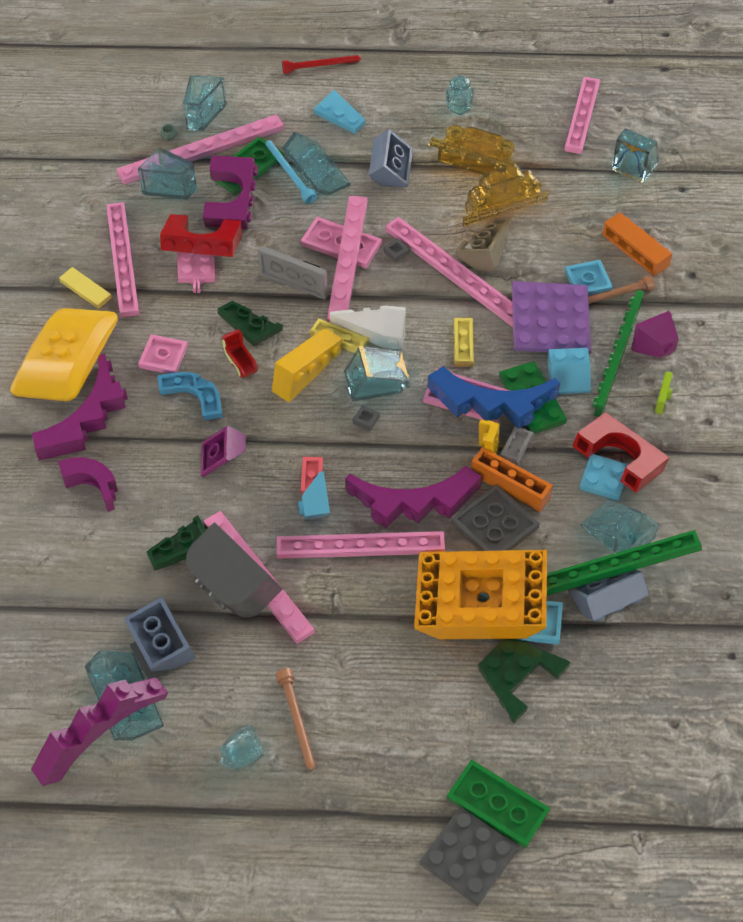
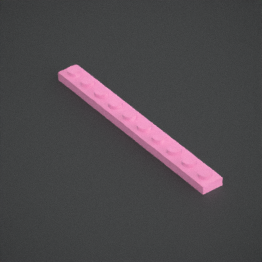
[117,114,284,185]
[385,217,513,327]

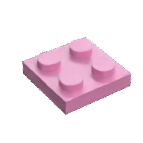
[138,334,188,374]

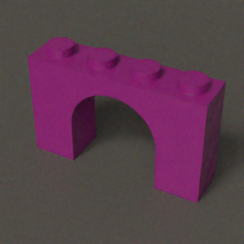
[203,156,258,229]

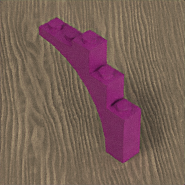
[32,354,128,460]
[345,466,482,528]
[31,677,168,786]

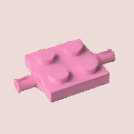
[177,252,215,293]

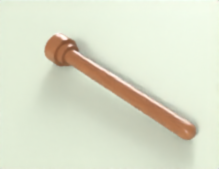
[588,275,655,304]
[275,668,315,770]

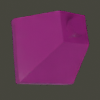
[631,310,679,358]
[200,426,246,477]

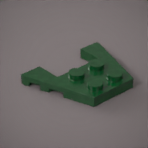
[478,639,571,723]

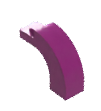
[58,457,118,512]

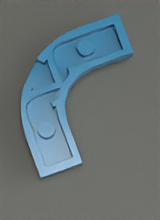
[157,372,223,421]

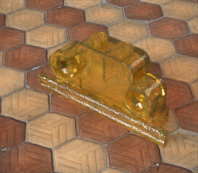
[429,125,518,181]
[462,164,549,227]

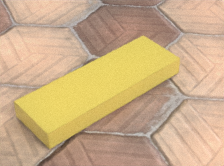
[59,267,112,309]
[310,318,369,355]
[454,318,474,367]

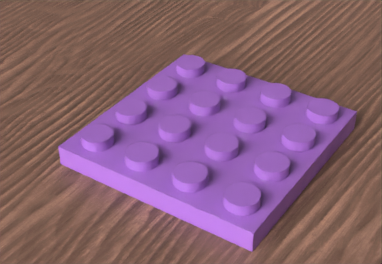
[512,281,591,355]

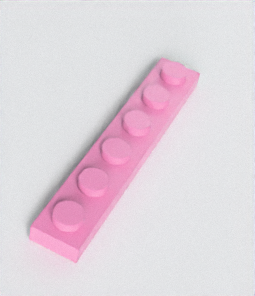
[565,77,600,154]

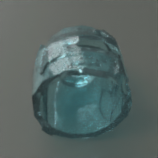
[445,75,474,115]
[220,724,265,771]

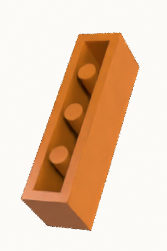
[602,212,672,276]
[471,447,553,513]

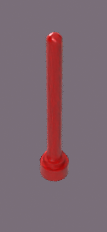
[282,55,361,74]

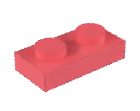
[301,457,323,495]

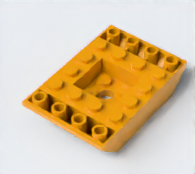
[414,550,547,639]

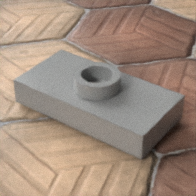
[500,426,534,466]

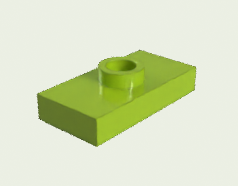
[655,371,673,414]

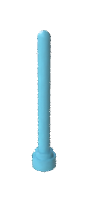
[266,140,317,204]

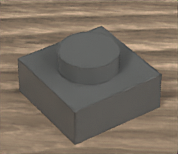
[384,238,409,262]
[353,405,380,431]

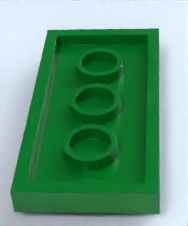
[210,137,284,195]
[499,361,567,434]
[446,759,551,849]

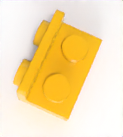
[479,420,500,454]

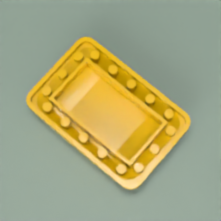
[10,308,118,401]

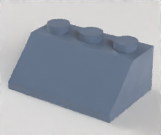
[369,129,413,187]
[568,570,649,621]
[124,597,196,671]

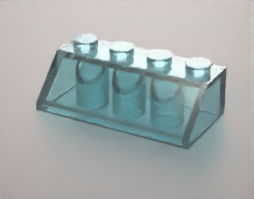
[282,132,351,196]
[84,650,164,741]

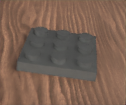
[451,484,540,551]
[420,807,519,906]

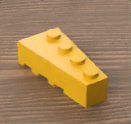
[272,328,343,403]

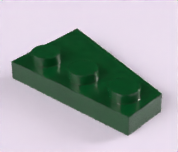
[217,301,283,346]
[146,515,206,571]

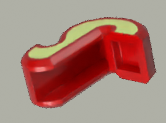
[221,329,258,378]

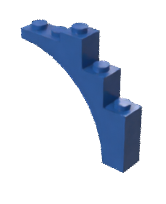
[428,366,560,429]

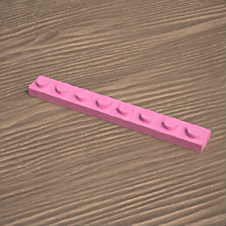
[327,196,368,322]
[106,202,140,318]
[203,511,315,644]
[277,531,445,559]

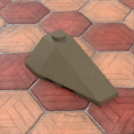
[455,217,512,272]

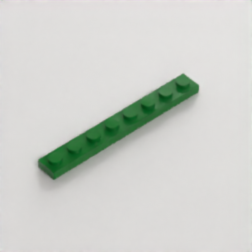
[592,290,644,417]
[547,530,702,596]

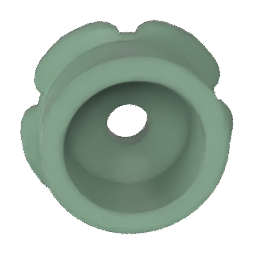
[160,124,177,140]

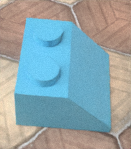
[547,348,591,394]
[298,471,330,520]

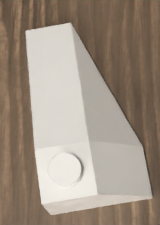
[329,306,406,350]

